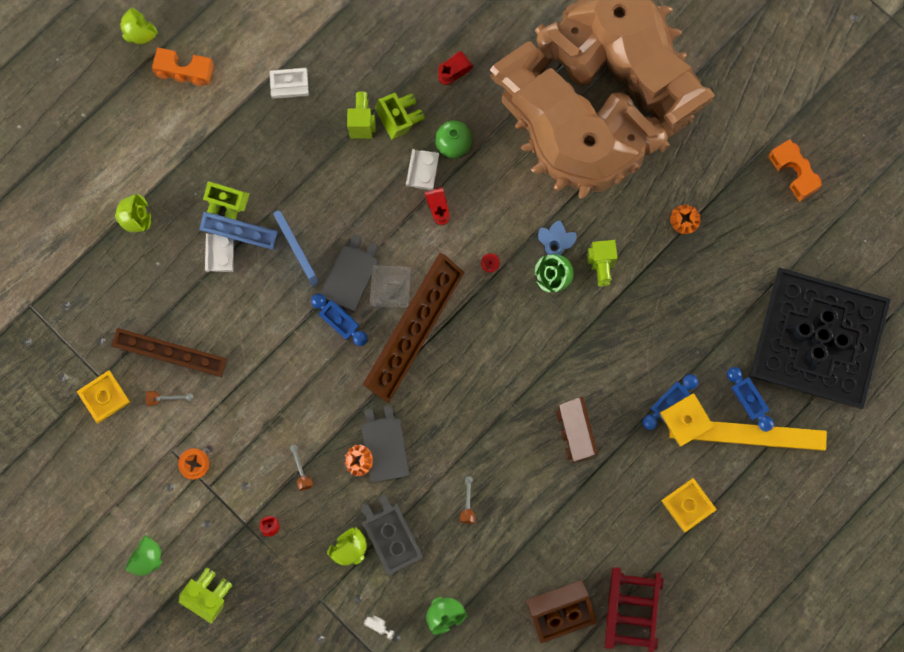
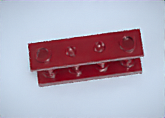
[604,567,664,652]

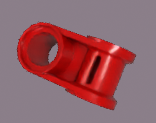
[438,51,473,85]
[424,187,450,225]

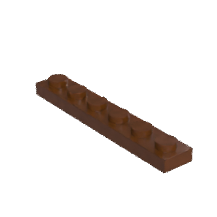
[111,328,228,378]

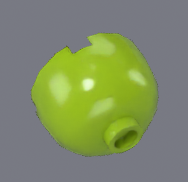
[120,8,158,45]
[115,194,151,233]
[327,527,367,566]

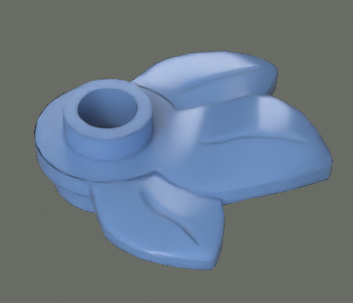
[538,221,576,255]

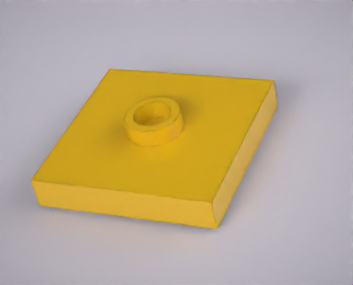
[76,370,131,424]
[660,393,714,447]
[661,478,717,533]

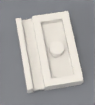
[270,68,309,99]
[406,149,439,190]
[205,234,234,272]
[364,616,395,639]

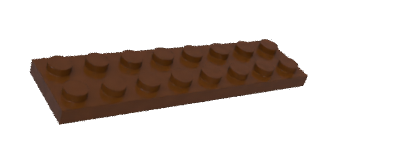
[362,253,465,403]

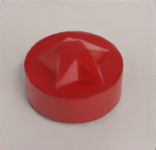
[481,253,500,273]
[259,516,280,537]

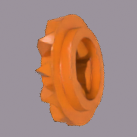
[670,204,701,234]
[344,445,373,476]
[178,448,209,479]

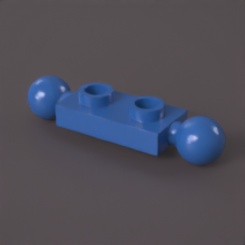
[311,293,368,346]
[727,367,774,432]
[643,374,698,430]

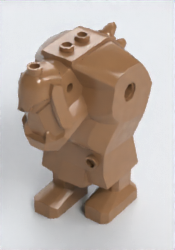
[535,0,715,138]
[490,41,670,199]

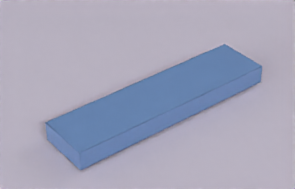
[199,211,278,250]

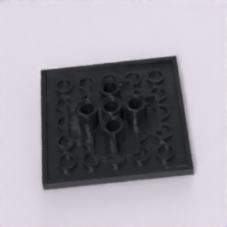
[749,267,891,410]

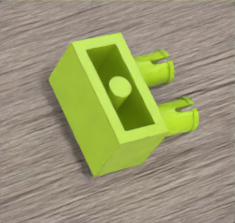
[347,92,376,139]
[375,93,424,140]
[203,181,250,220]
[587,240,618,287]
[179,568,232,624]

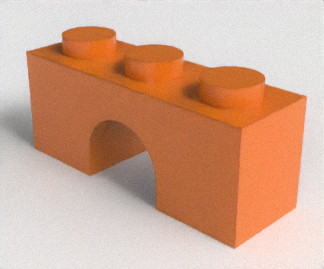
[152,47,214,86]
[768,139,822,202]

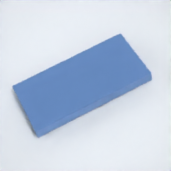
[273,210,319,287]

